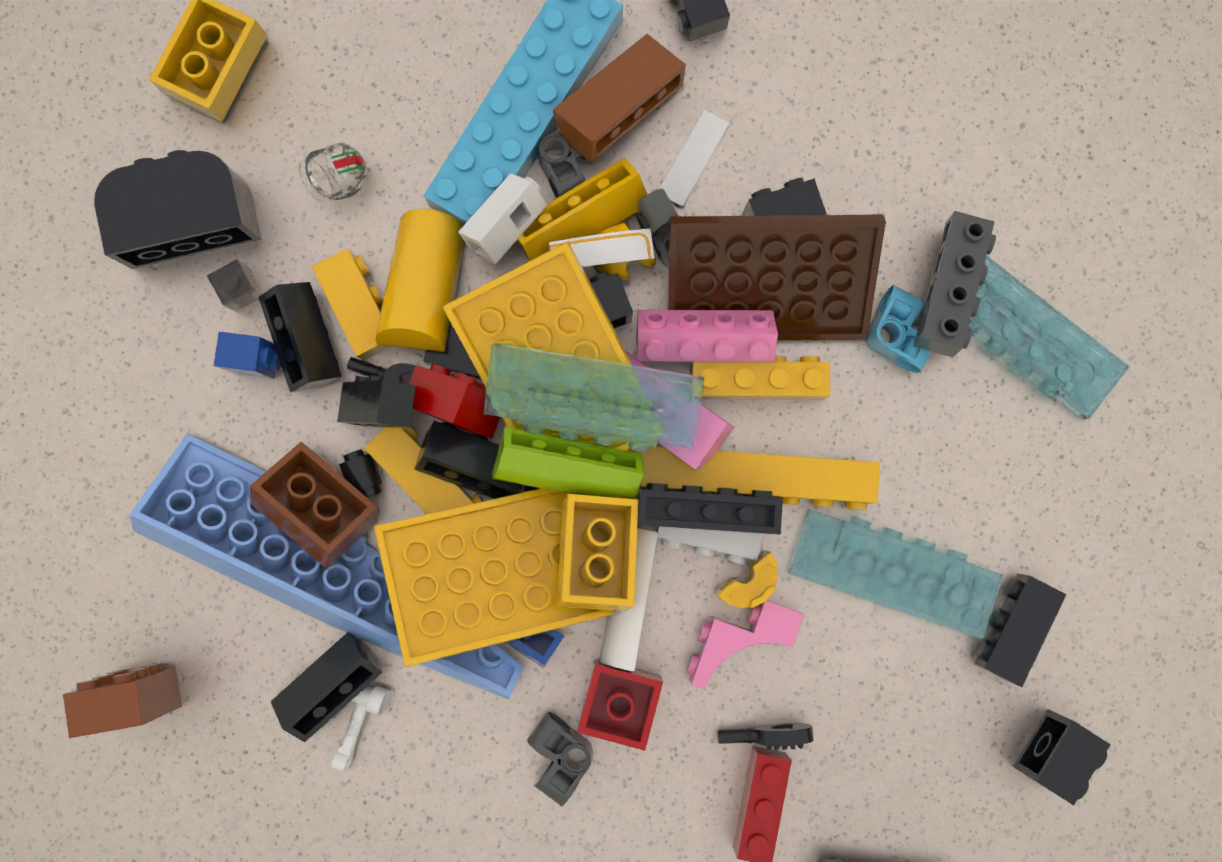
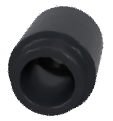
[339,449,383,497]

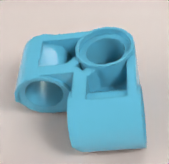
[866,285,931,373]

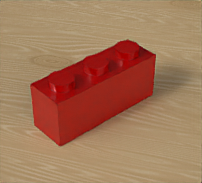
[733,746,792,862]

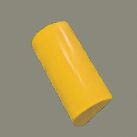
[375,209,465,352]

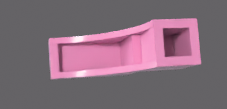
[686,600,804,689]

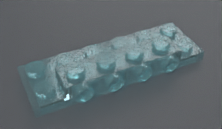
[968,255,1130,420]
[484,343,705,451]
[787,509,1003,640]

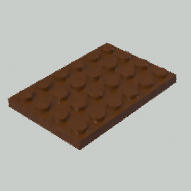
[667,214,886,340]

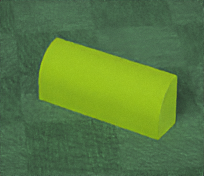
[492,427,644,499]

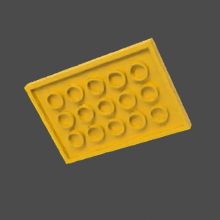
[442,241,665,489]
[374,488,614,668]

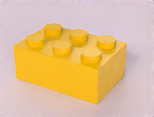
[149,0,267,122]
[556,494,638,611]

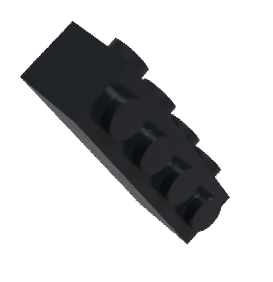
[637,483,783,535]

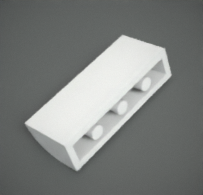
[600,528,658,671]

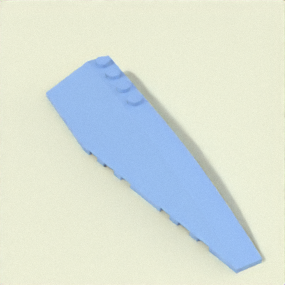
[129,433,523,699]

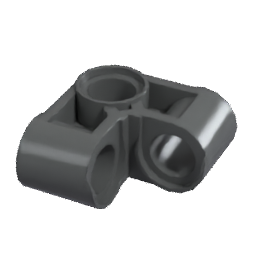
[538,130,587,198]
[637,189,679,268]
[527,711,593,807]

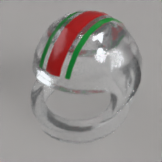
[299,143,366,203]

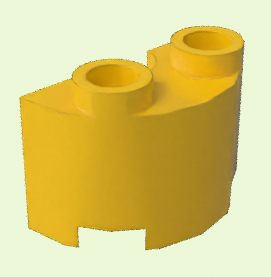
[714,551,778,608]

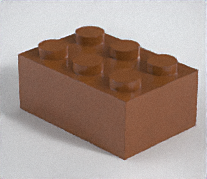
[250,442,378,569]
[63,663,182,738]

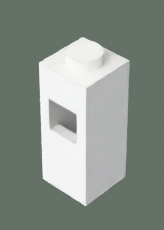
[458,173,547,264]

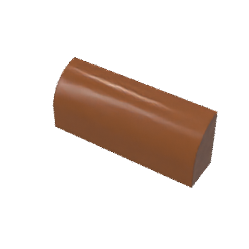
[553,34,686,162]

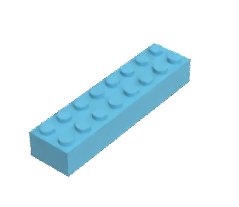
[423,0,623,226]

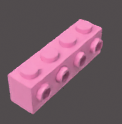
[636,310,778,362]

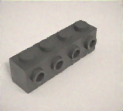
[913,211,996,358]

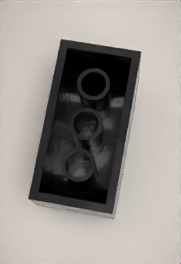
[94,150,262,269]

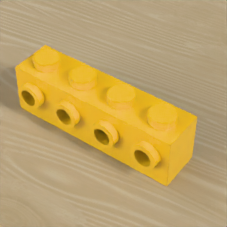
[517,158,648,261]
[690,356,830,400]

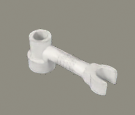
[331,685,390,772]

